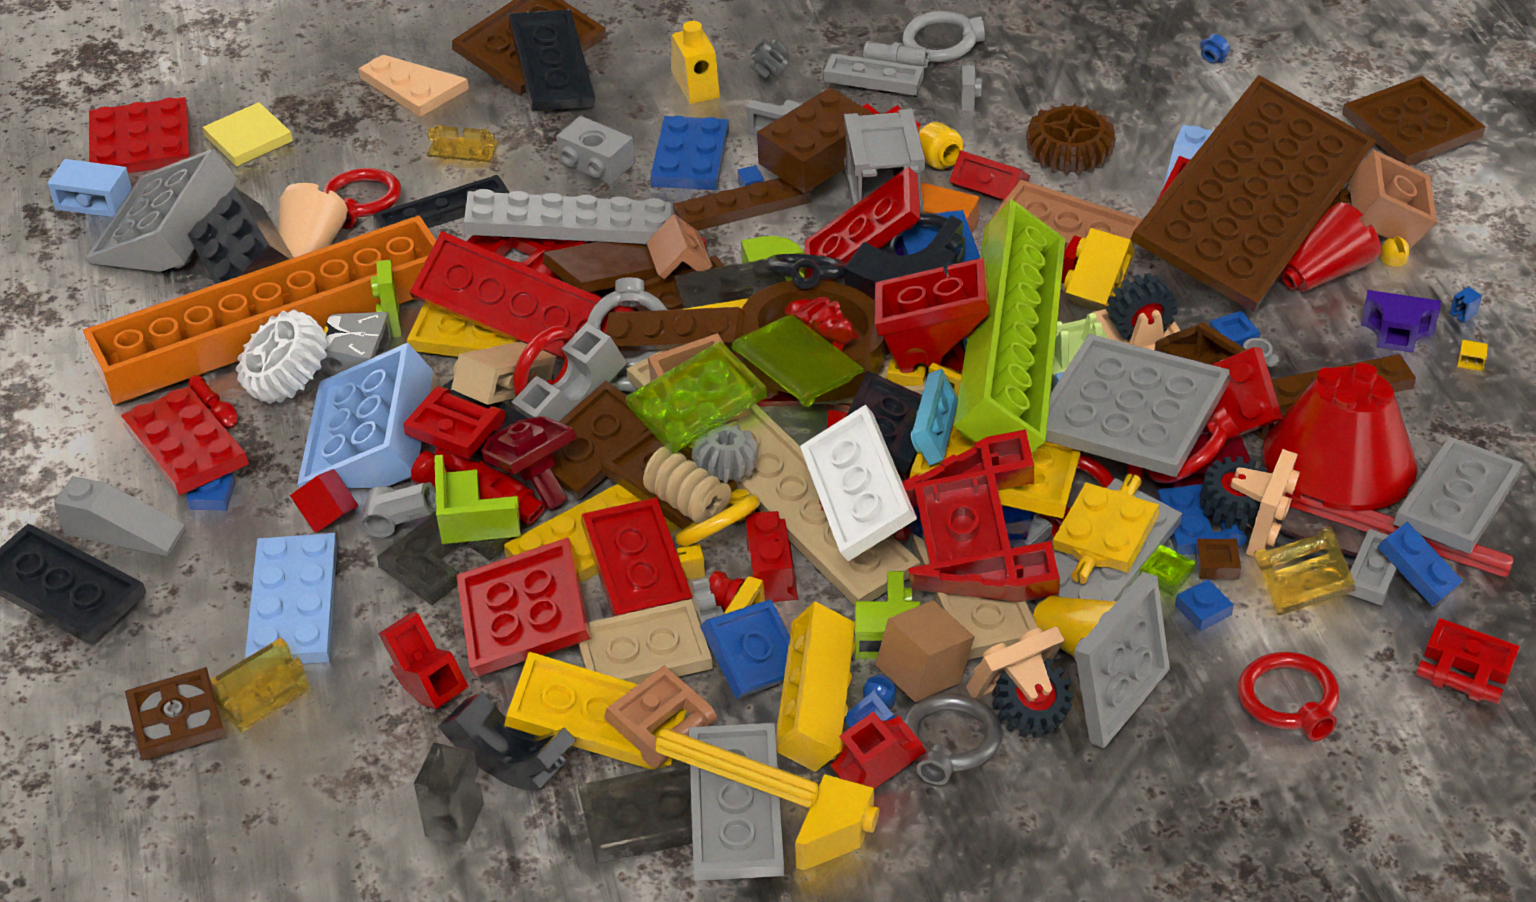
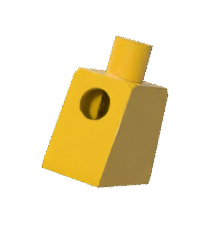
[671,21,720,104]

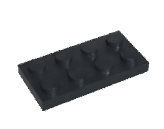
[508,9,595,111]
[0,523,146,645]

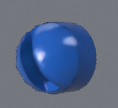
[863,674,896,709]

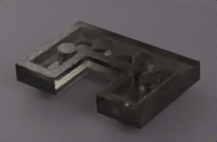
[674,259,786,309]
[377,515,517,605]

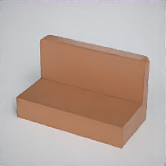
[647,214,712,279]

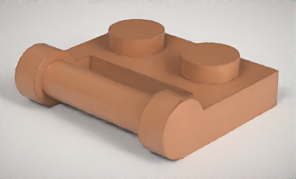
[604,665,717,768]

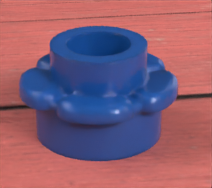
[1200,34,1230,63]

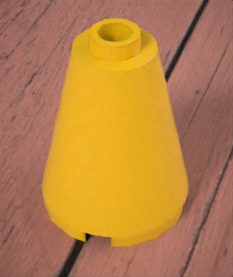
[1033,596,1117,658]

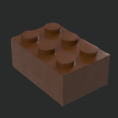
[757,87,875,194]

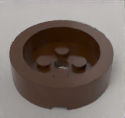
[738,280,886,402]

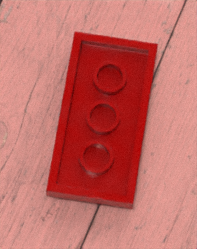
[804,167,920,282]
[121,386,249,495]

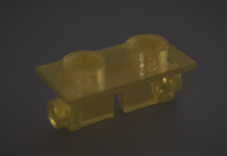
[427,124,499,163]

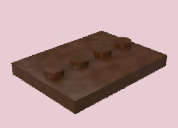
[452,0,606,96]

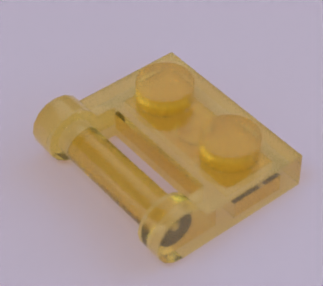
[1253,526,1356,616]

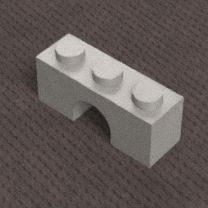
[512,322,627,422]

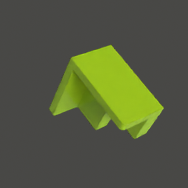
[435,455,521,544]

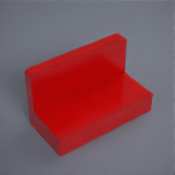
[949,150,1031,200]

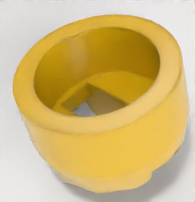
[1379,236,1409,267]

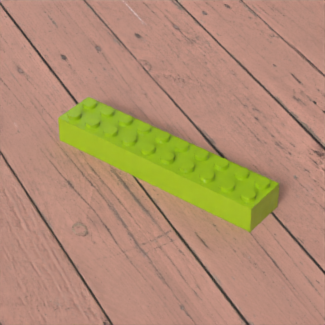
[954,199,1066,453]

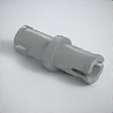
[863,41,929,69]

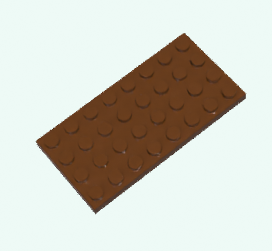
[1130,75,1377,312]

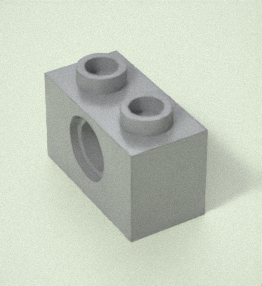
[556,116,635,184]

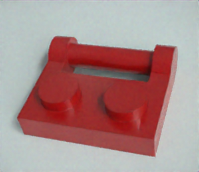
[403,386,505,459]

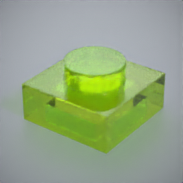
[1139,545,1195,596]

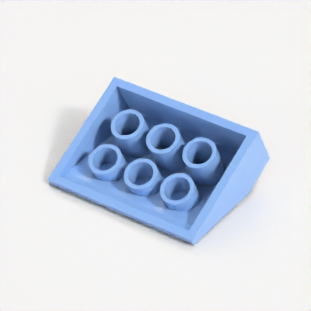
[297,343,434,488]

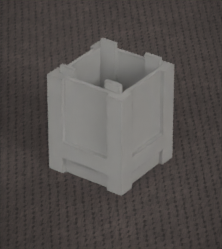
[844,109,925,213]

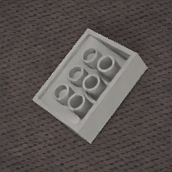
[85,149,237,272]

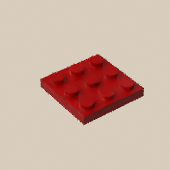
[89,97,191,173]
[456,537,591,677]

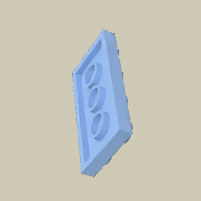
[245,533,338,668]

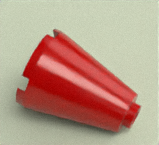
[1281,202,1381,292]

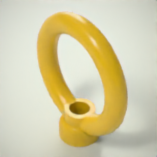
[675,489,760,547]

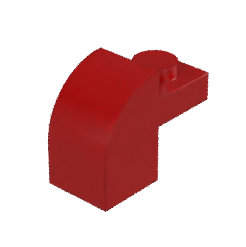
[378,612,469,709]

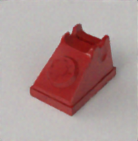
[875,258,989,373]

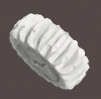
[235,309,329,404]

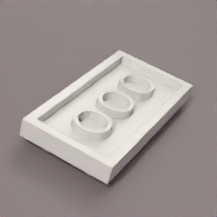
[800,405,917,561]

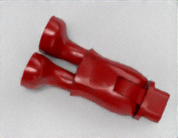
[411,447,546,526]

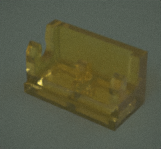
[210,637,311,733]

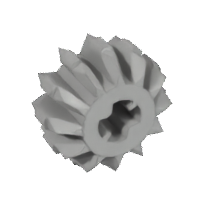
[692,422,758,483]

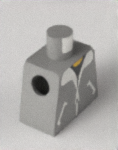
[320,312,393,376]

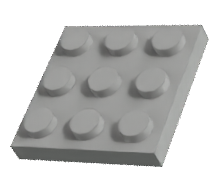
[1074,572,1170,748]

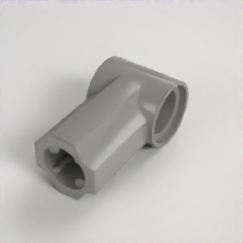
[360,482,436,538]

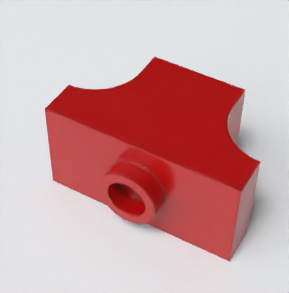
[830,711,926,789]

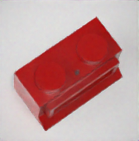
[745,511,799,602]

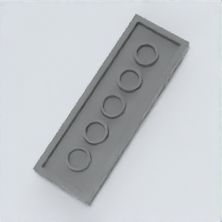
[464,189,672,244]

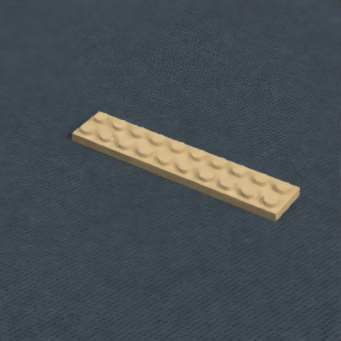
[627,350,921,606]

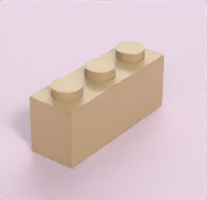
[451,342,557,405]

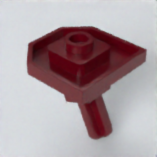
[482,416,577,509]

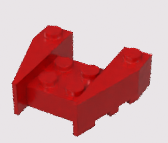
[902,429,1060,602]

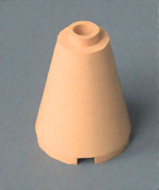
[278,183,348,258]

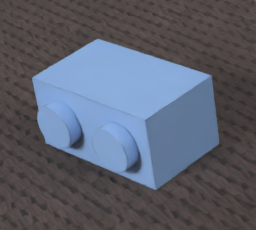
[48,159,132,217]

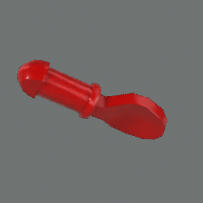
[188,375,238,429]

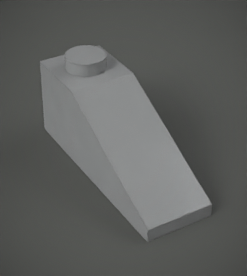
[54,476,186,557]

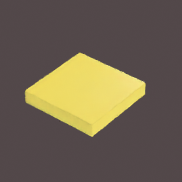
[203,102,293,167]

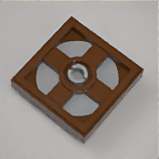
[125,667,226,761]

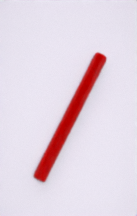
[1285,492,1513,578]

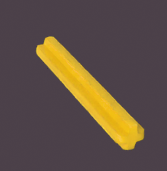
[655,728,818,807]

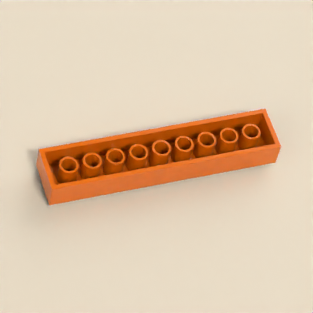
[83,215,436,405]

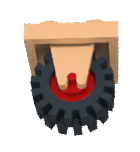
[1092,273,1180,350]
[1200,449,1300,559]
[966,626,1074,738]

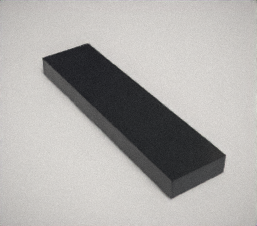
[373,175,510,229]

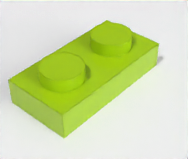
[371,260,402,337]

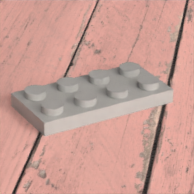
[1394,436,1523,554]
[1039,478,1182,601]
[689,723,784,881]

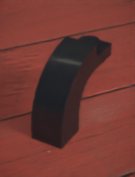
[844,215,965,300]
[438,692,576,790]

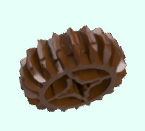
[1026,103,1116,176]

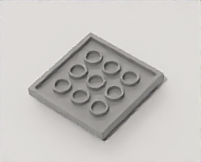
[1046,334,1230,477]

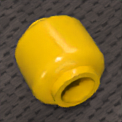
[918,122,963,170]

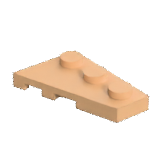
[359,55,469,117]

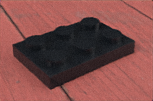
[846,371,922,474]

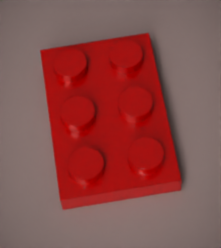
[581,497,693,617]

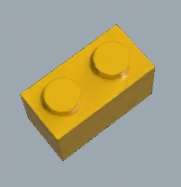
[1064,228,1135,311]

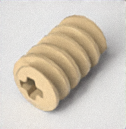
[643,446,731,524]

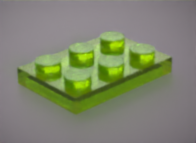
[626,341,767,454]

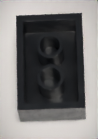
[187,187,294,284]

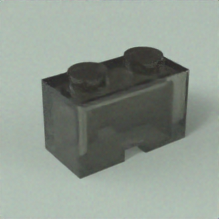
[414,742,484,845]

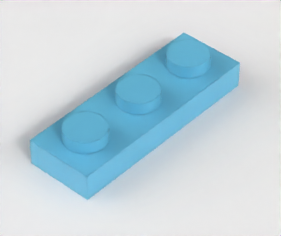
[911,369,958,465]

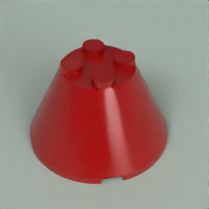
[1262,363,1418,511]

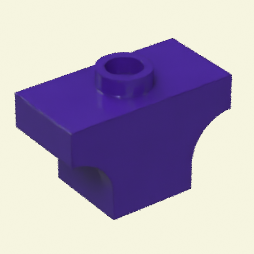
[1361,290,1441,353]

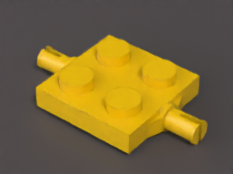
[1053,474,1160,584]

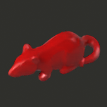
[785,297,859,352]

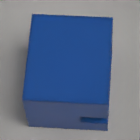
[737,165,764,187]
[1450,287,1482,323]

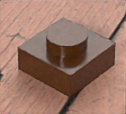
[1195,538,1241,579]

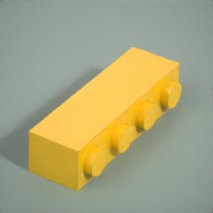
[776,601,856,772]

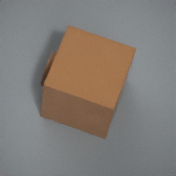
[875,600,975,703]

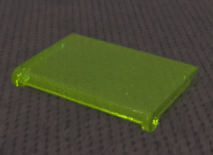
[731,314,864,407]

